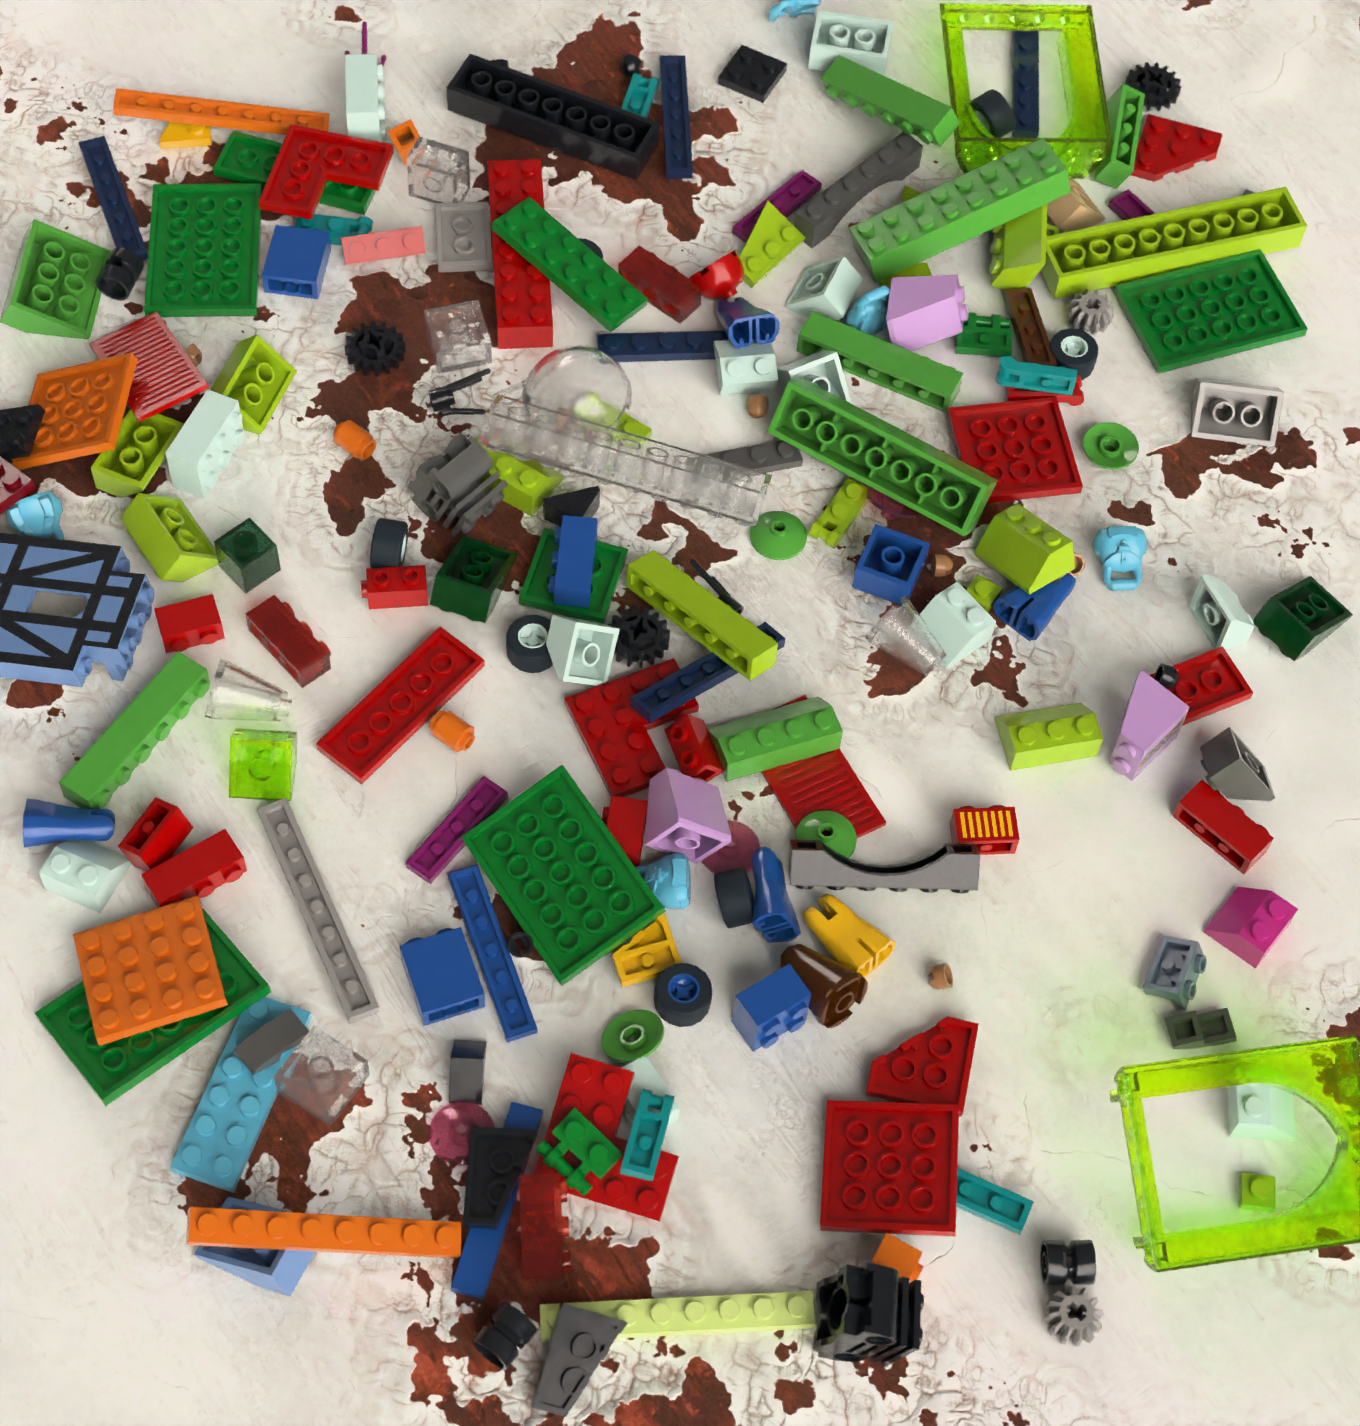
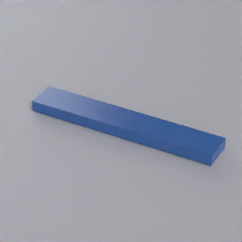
[447,864,537,1043]
[451,1102,543,1300]

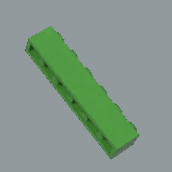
[820,55,960,147]
[796,311,964,413]
[59,651,210,808]

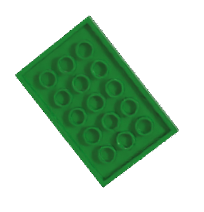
[144,183,263,317]
[1114,249,1308,374]
[461,765,666,986]
[34,908,271,1107]

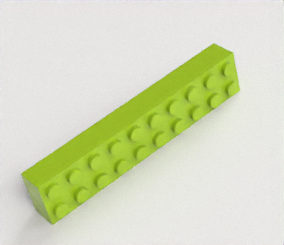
[1040,187,1307,299]

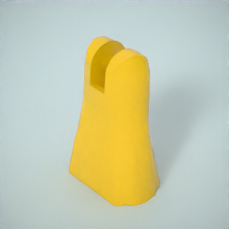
[802,893,896,978]

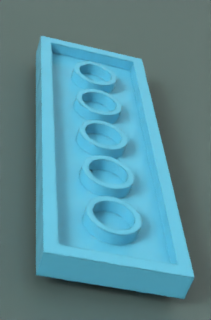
[170,997,312,1193]

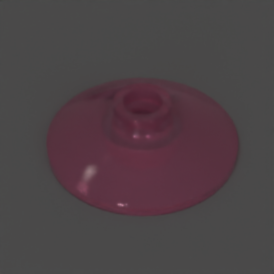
[866,488,920,520]
[702,820,760,874]
[429,1102,495,1166]

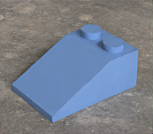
[194,1196,316,1296]

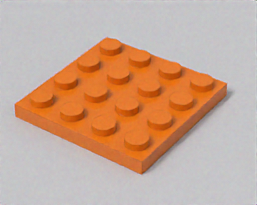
[12,352,138,470]
[73,896,228,1046]

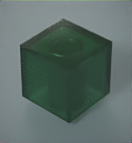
[214,517,281,594]

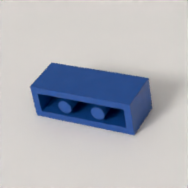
[549,515,598,608]

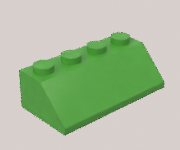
[707,696,843,782]

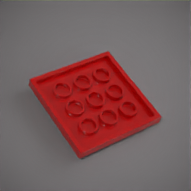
[947,397,1083,503]
[820,1100,959,1237]

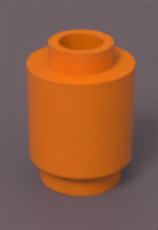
[333,420,377,460]
[429,710,475,752]

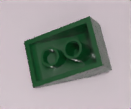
[430,535,518,623]
[1253,576,1353,661]

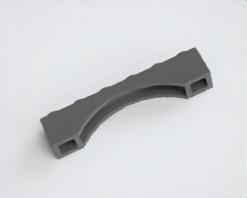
[794,132,923,248]

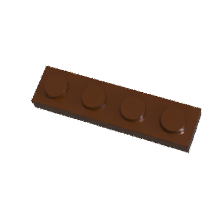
[1003,288,1057,367]

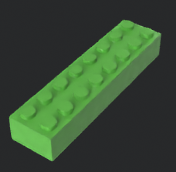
[849,138,1071,282]
[767,377,998,536]

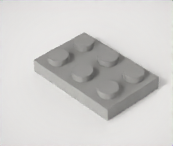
[435,202,493,273]

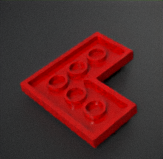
[259,124,394,220]
[565,658,699,797]
[532,1053,679,1221]

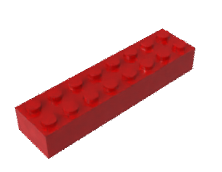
[487,159,553,349]

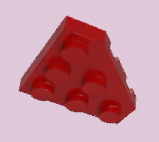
[1130,114,1223,182]
[865,1017,979,1117]

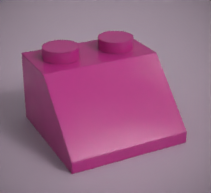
[1203,887,1298,969]

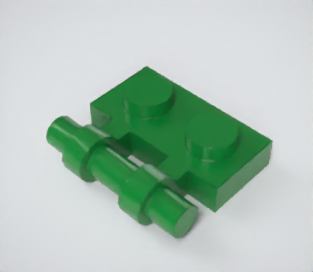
[956,312,1012,357]
[535,1107,624,1196]

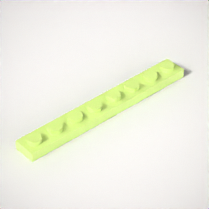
[540,1291,816,1342]

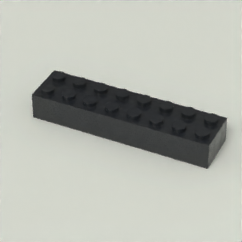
[446,54,659,180]

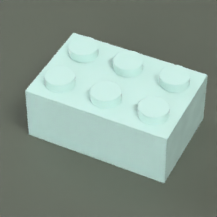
[808,10,894,76]
[345,54,386,142]
[165,389,245,499]

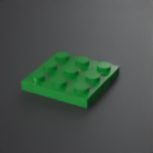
[519,528,628,624]

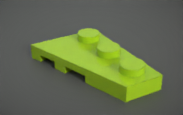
[739,201,806,288]

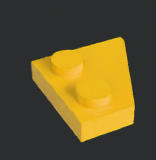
[159,122,212,149]
[612,913,682,988]

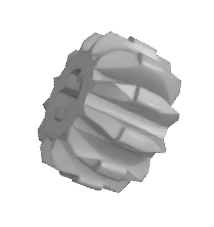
[1067,289,1114,336]
[1044,1286,1103,1347]

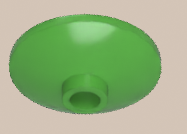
[1082,422,1139,470]
[750,511,807,560]
[795,810,857,858]
[601,1010,664,1063]

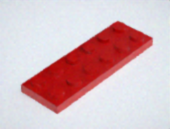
[316,627,485,785]

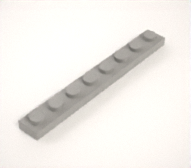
[257,798,380,1024]

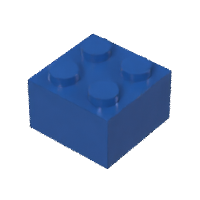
[852,524,930,607]
[731,964,811,1052]

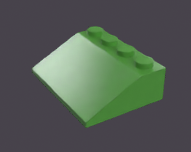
[0,219,111,340]

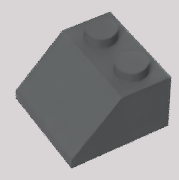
[1200,727,1275,801]

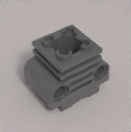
[407,433,508,538]

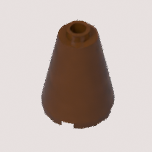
[780,944,868,1028]

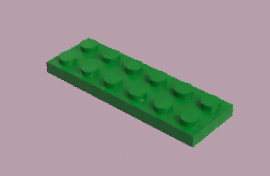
[213,131,376,215]
[491,197,648,332]

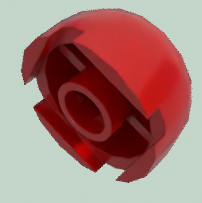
[689,250,744,300]

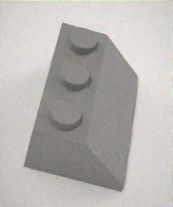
[1191,378,1284,447]

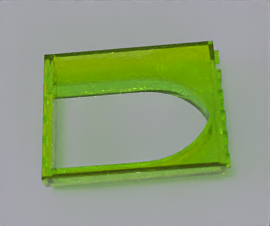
[939,3,1113,179]
[1109,1035,1360,1273]

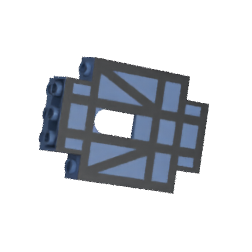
[0,533,155,687]

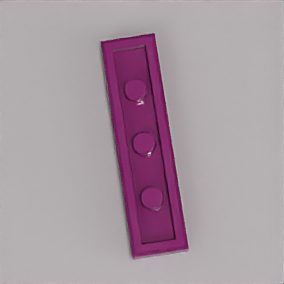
[732,170,822,243]
[405,776,508,884]

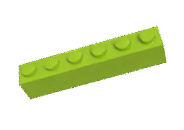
[626,550,778,681]

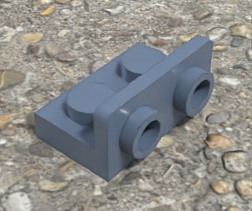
[1142,935,1207,1010]

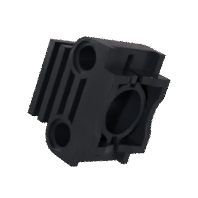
[813,1263,924,1365]

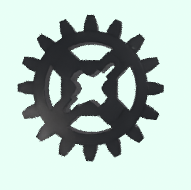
[1125,62,1181,111]
[344,321,406,377]
[607,606,670,668]

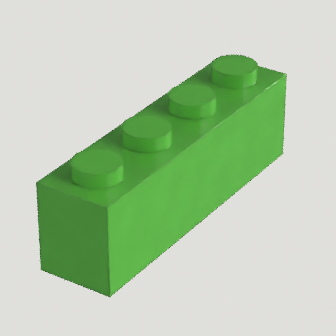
[1094,83,1145,189]

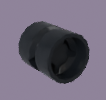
[95,247,144,300]
[1040,1240,1096,1285]
[472,1302,537,1370]

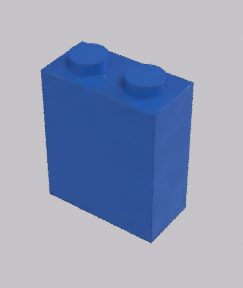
[262,225,331,299]
[399,927,485,1026]

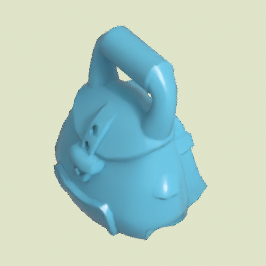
[768,0,821,22]
[844,285,890,335]
[6,491,64,540]
[1092,526,1148,591]
[636,852,690,909]

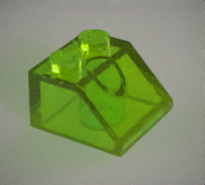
[229,728,297,801]

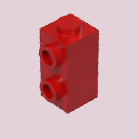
[361,565,428,609]
[664,714,725,783]

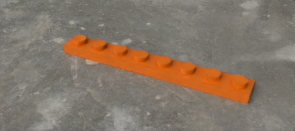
[113,88,330,135]
[186,1207,461,1259]

